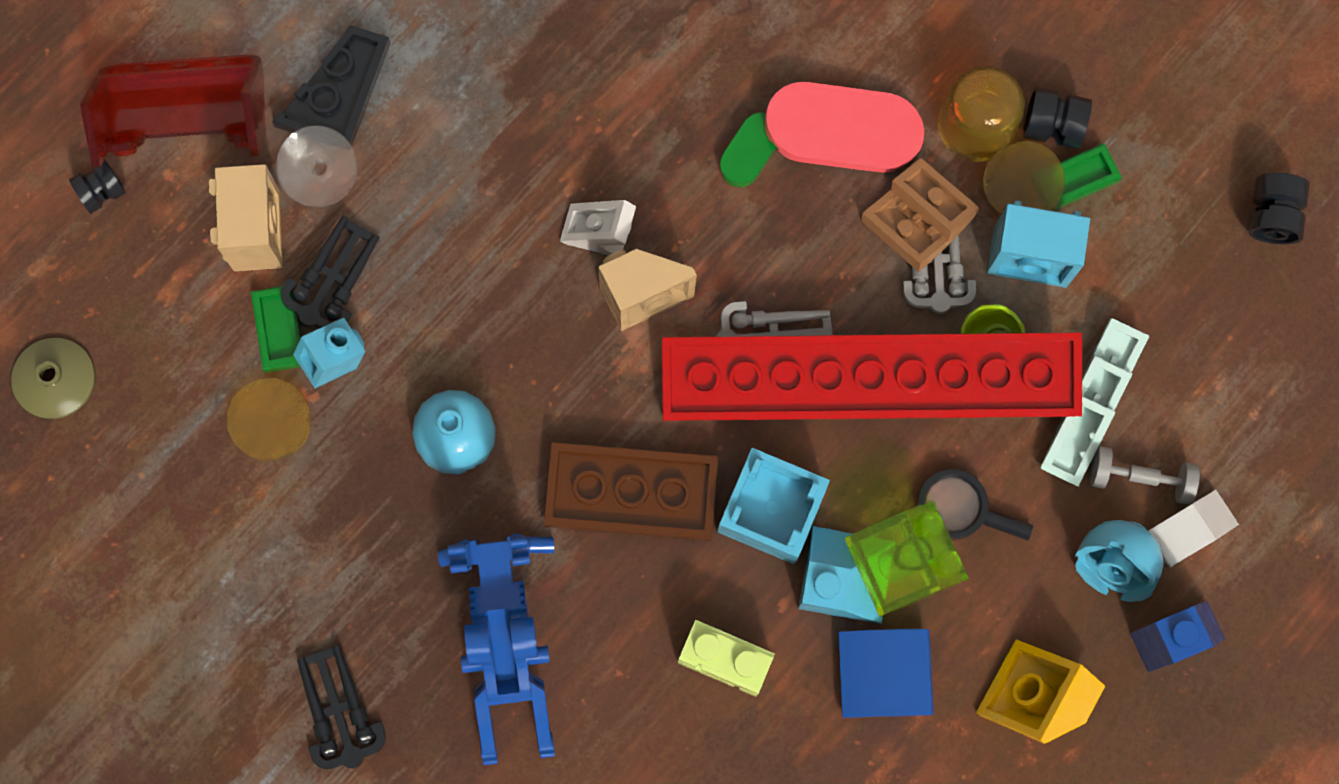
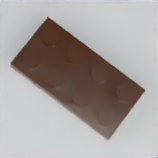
[544,442,718,541]

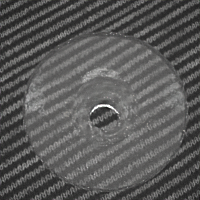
[276,126,358,208]

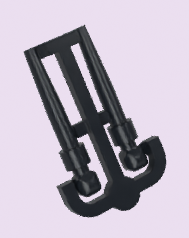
[280,216,379,328]
[297,645,386,769]

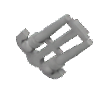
[902,236,976,314]
[716,301,832,337]

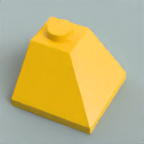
[976,639,1105,744]

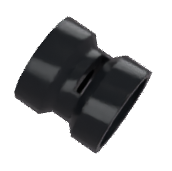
[68,159,126,214]

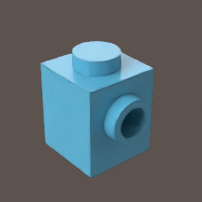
[293,318,366,389]

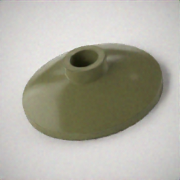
[11,338,96,419]

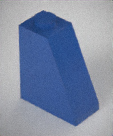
[1130,601,1225,672]

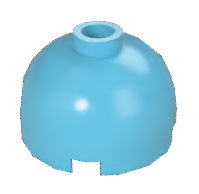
[412,390,496,475]
[1075,520,1164,602]

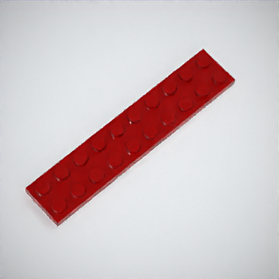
[662,332,1082,421]

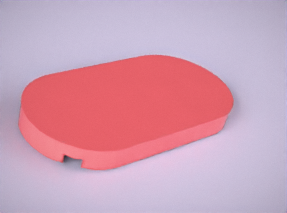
[764,82,924,173]

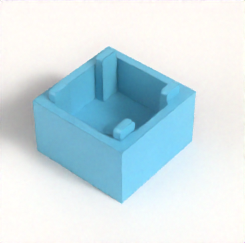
[987,201,1090,288]
[717,448,830,564]

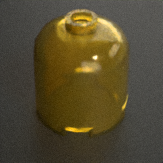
[937,66,1025,162]

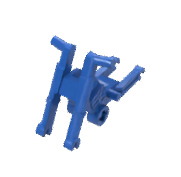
[438,534,555,765]

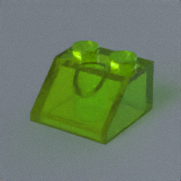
[844,501,969,617]

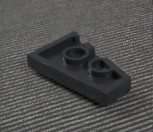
[272,26,391,151]

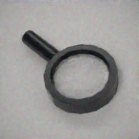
[916,469,1033,541]

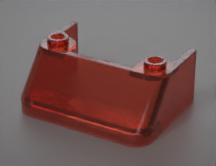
[80,55,266,167]

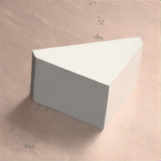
[1149,490,1239,568]

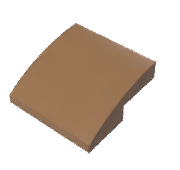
[861,158,979,272]

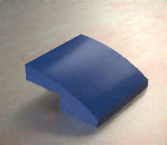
[839,629,934,718]

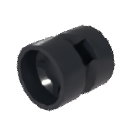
[1023,87,1092,150]
[1249,173,1310,245]

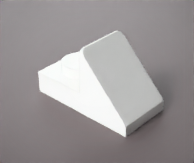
[560,200,636,255]

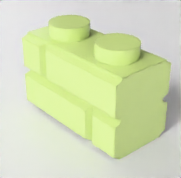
[678,620,775,697]

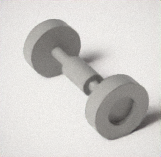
[1089,446,1200,505]

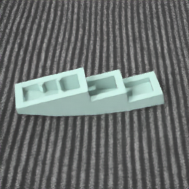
[1040,318,1149,486]

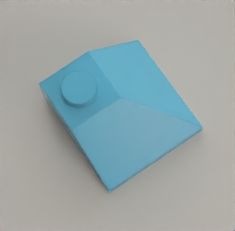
[798,526,895,625]

